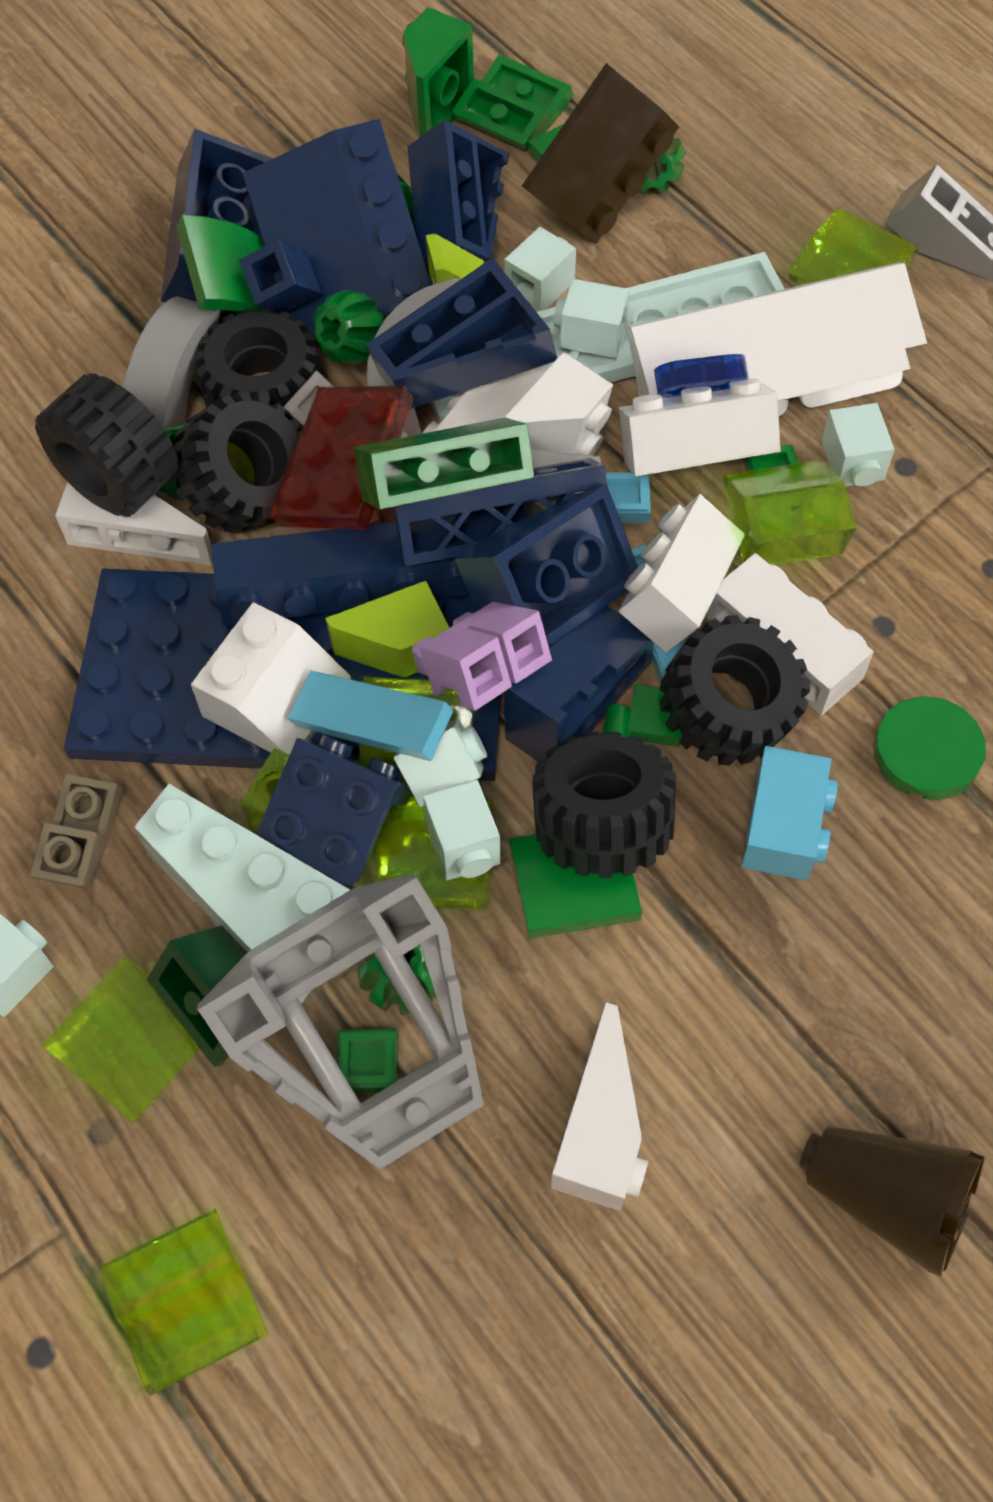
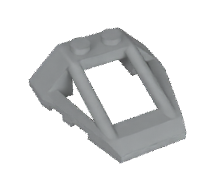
[197,874,484,1169]

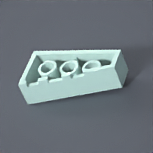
[134,784,350,1004]

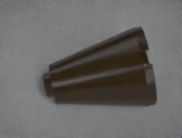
[800,1126,985,1277]

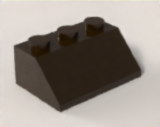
[522,63,679,244]

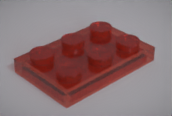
[270,386,414,530]

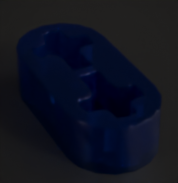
[654,354,749,398]

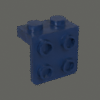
[256,734,412,885]

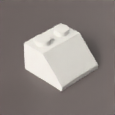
[505,352,613,456]
[191,602,351,761]

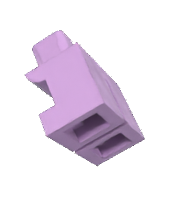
[412,602,552,711]

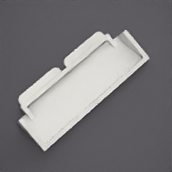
[627,262,927,416]

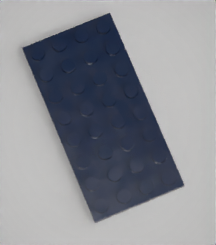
[64,568,502,781]

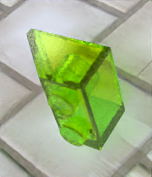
[723,460,856,565]

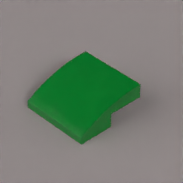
[451,54,573,150]
[176,215,280,316]
[509,834,642,939]

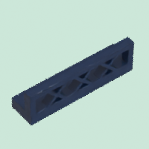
[389,458,607,566]

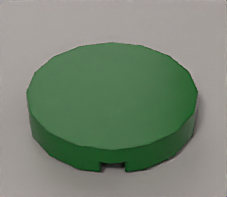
[874,696,986,800]

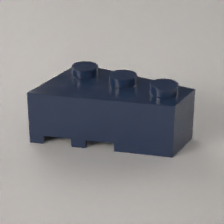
[407,119,510,272]
[366,258,557,410]
[503,605,654,761]

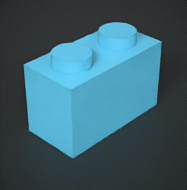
[741,746,838,881]

